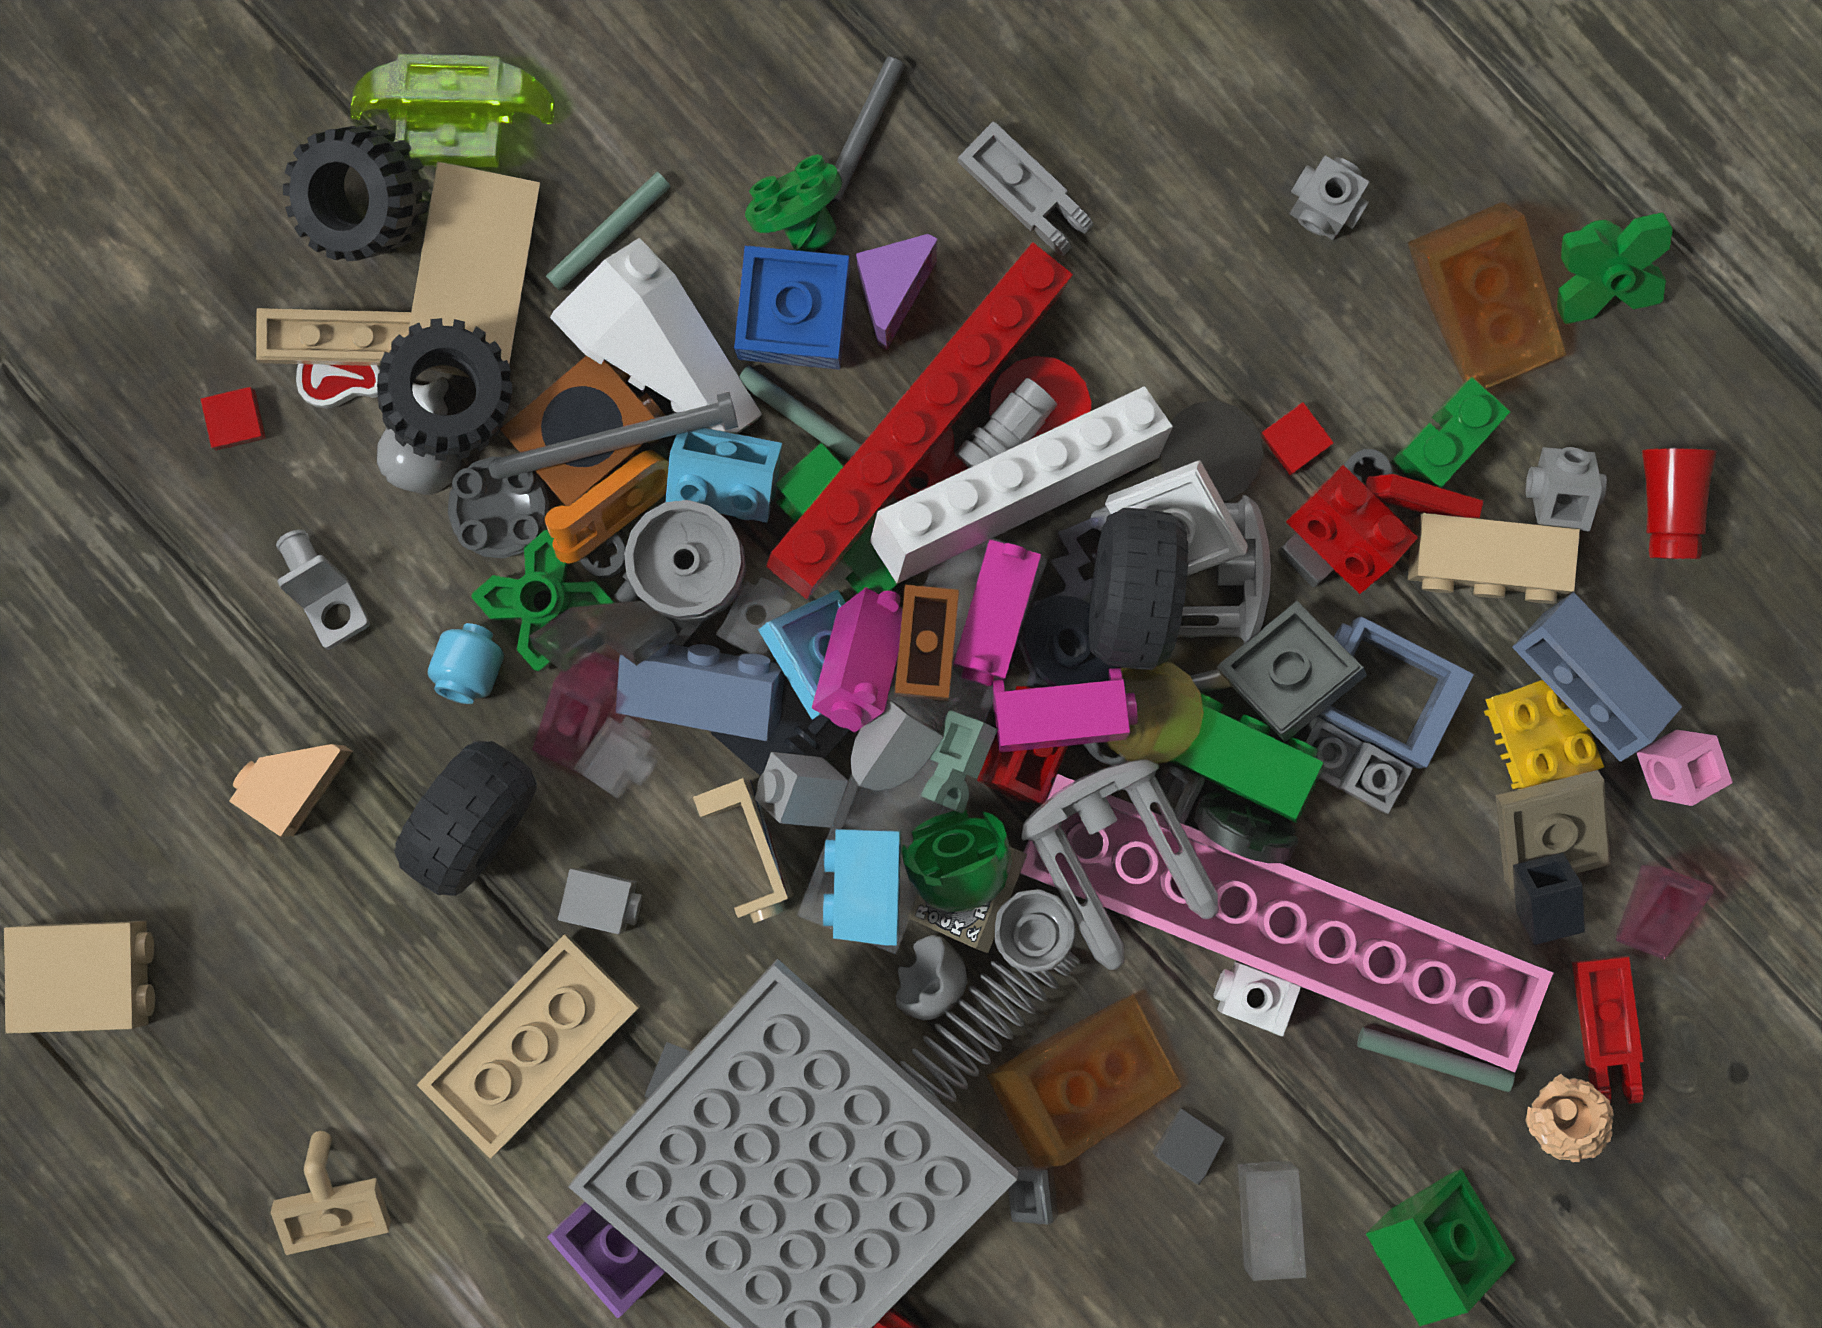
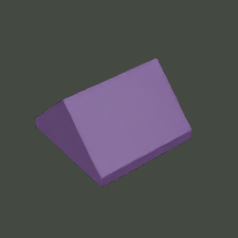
[856,234,937,350]
[547,1201,665,1318]

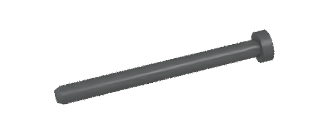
[488,392,739,479]

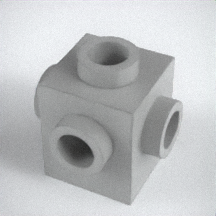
[1290,155,1370,240]
[1526,447,1606,531]

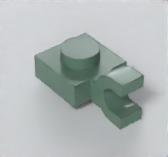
[921,710,998,814]

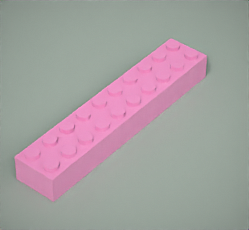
[1020,774,1553,1072]

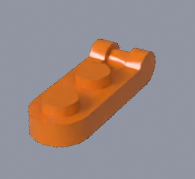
[545,450,669,563]

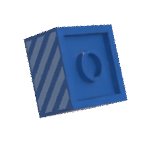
[734,246,850,370]

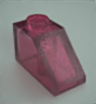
[532,644,619,773]

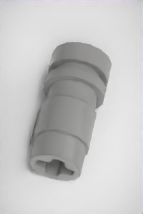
[955,378,1057,468]

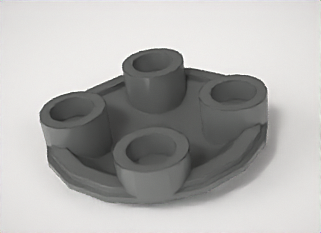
[448,456,549,559]

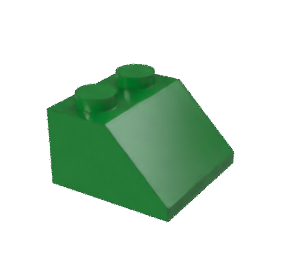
[1366,1169,1515,1326]

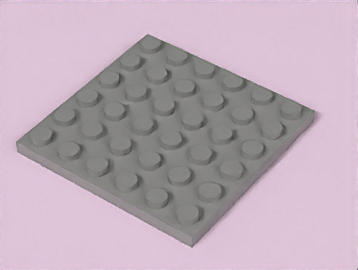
[569,959,1019,1328]

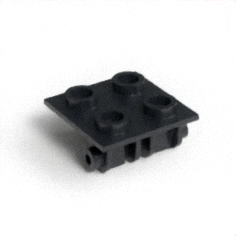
[711,659,849,776]

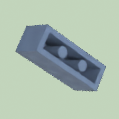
[1512,592,1682,761]
[616,635,785,741]

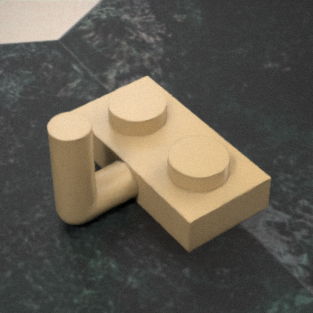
[271,1131,391,1255]

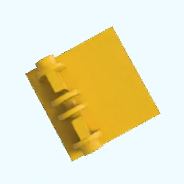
[1484,680,1604,790]

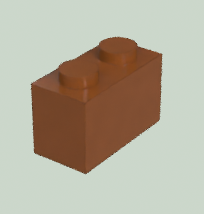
[895,585,959,701]

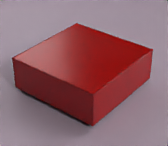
[200,387,266,451]
[1260,402,1334,475]

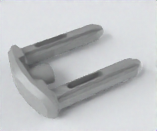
[1090,495,1271,644]
[1022,759,1219,970]

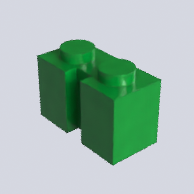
[1390,377,1510,488]

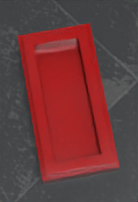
[1366,474,1483,519]

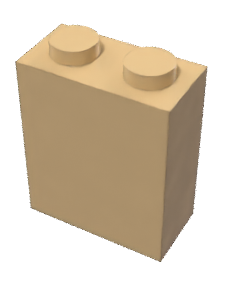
[4,921,155,1033]

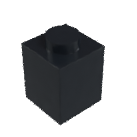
[1513,853,1585,945]

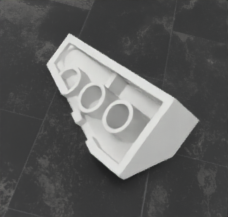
[550,238,762,434]

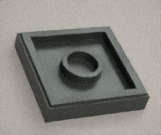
[1217,601,1367,742]

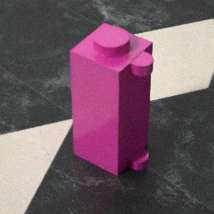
[953,539,1041,687]
[812,587,903,732]
[992,668,1138,753]

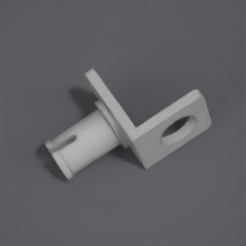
[276,529,370,650]

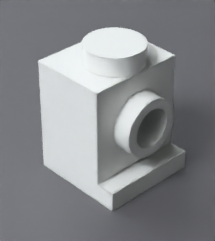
[1214,961,1301,1036]

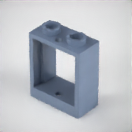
[1317,617,1474,769]

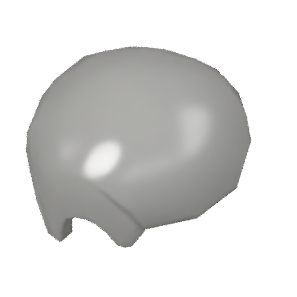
[377,428,462,495]
[995,889,1075,973]
[895,934,967,1020]

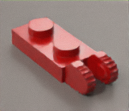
[1572,956,1644,1104]

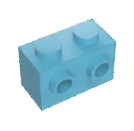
[666,428,782,522]

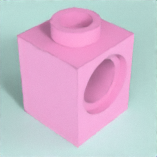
[1636,730,1733,806]

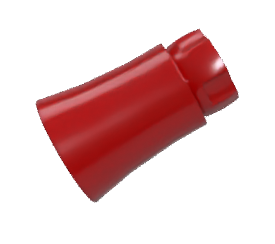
[1641,449,1717,559]

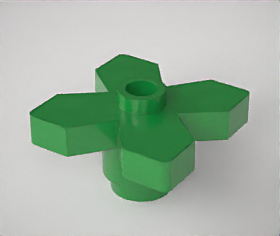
[1557,213,1673,324]
[471,529,616,672]

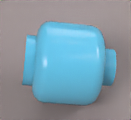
[428,623,504,704]

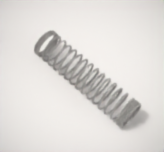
[900,952,1080,1102]

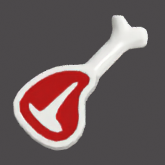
[296,364,450,416]

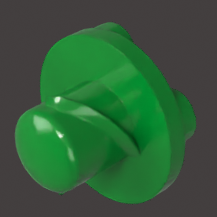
[745,154,842,252]

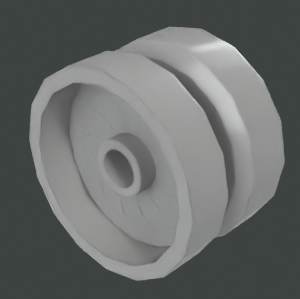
[624,500,747,622]

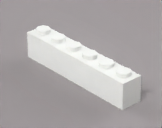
[870,386,1173,584]

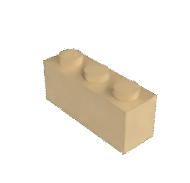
[1408,513,1580,604]

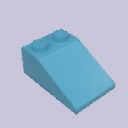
[823,829,901,946]

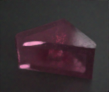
[1616,865,1713,960]

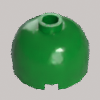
[901,810,1012,912]

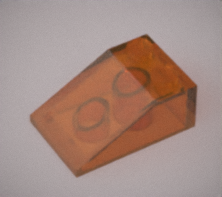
[1407,202,1566,389]
[986,994,1182,1168]

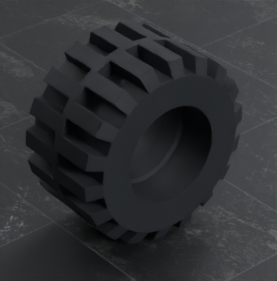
[283,124,429,262]
[377,318,512,461]

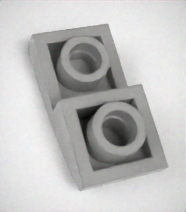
[1300,717,1413,814]

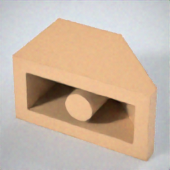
[229,744,353,837]

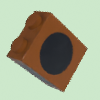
[500,356,666,506]

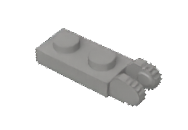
[958,121,1093,256]

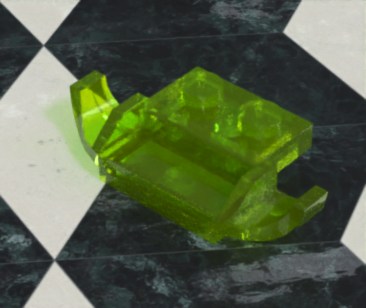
[350,54,555,167]

